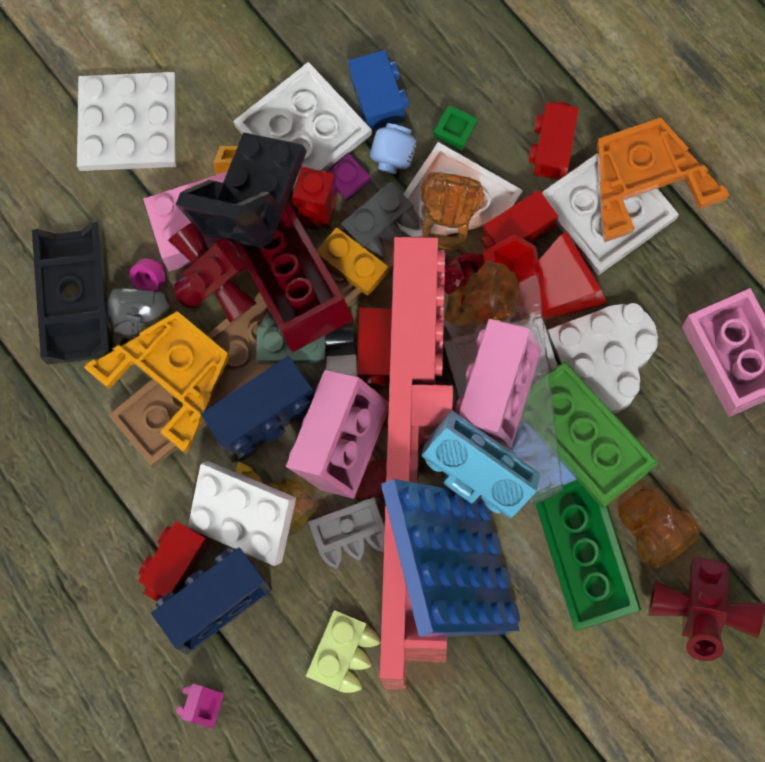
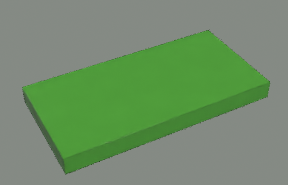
[521,361,658,509]

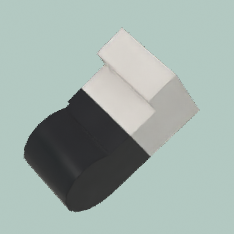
[326,322,358,377]

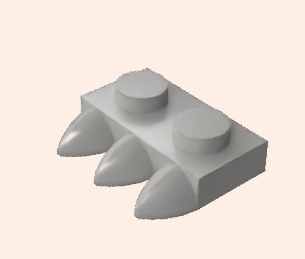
[308,497,385,569]

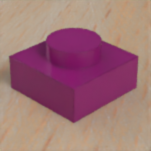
[327,154,371,202]

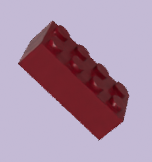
[232,202,354,353]

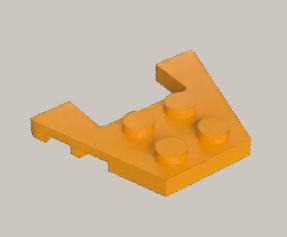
[84,311,230,454]

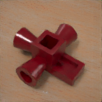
[168,222,257,323]
[648,557,764,661]

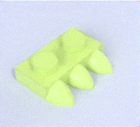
[306,610,381,693]

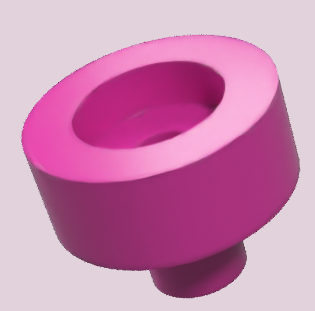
[130,258,165,292]

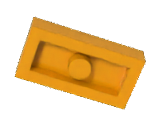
[316,227,389,296]

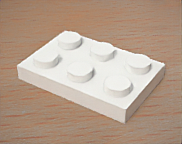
[188,461,296,566]

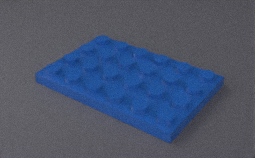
[381,479,520,637]

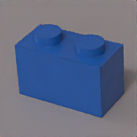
[348,50,409,130]

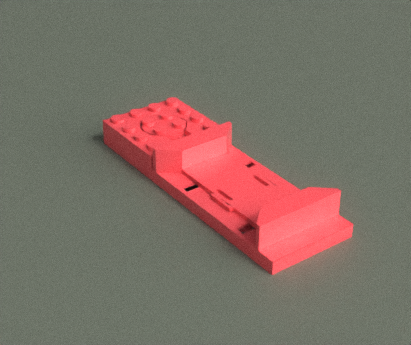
[380,237,453,690]

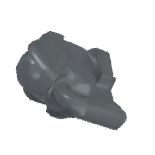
[106,288,172,348]

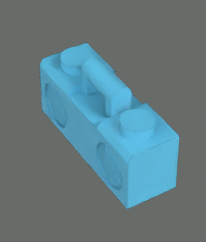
[421,410,540,518]

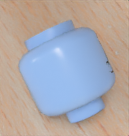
[370,123,417,175]

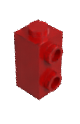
[529,102,579,180]
[292,166,338,230]
[481,190,558,250]
[357,308,392,388]
[138,521,210,602]

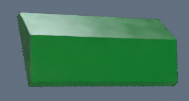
[533,480,642,631]

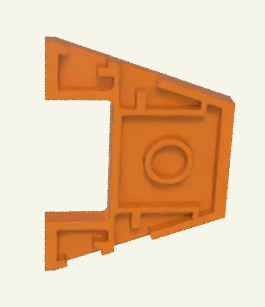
[597,117,729,242]

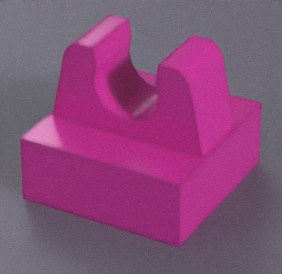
[176,684,224,729]

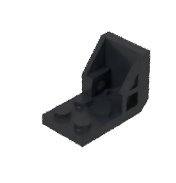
[175,132,307,248]

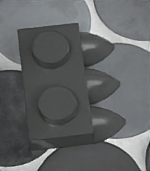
[341,181,419,258]

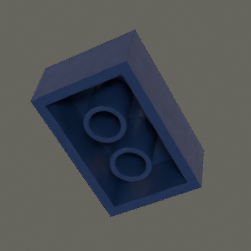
[200,355,314,463]
[151,547,272,655]

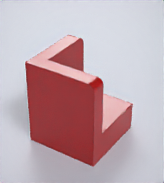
[483,235,540,292]

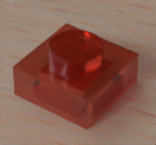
[355,459,387,501]

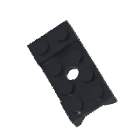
[32,221,113,365]

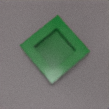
[434,105,478,151]

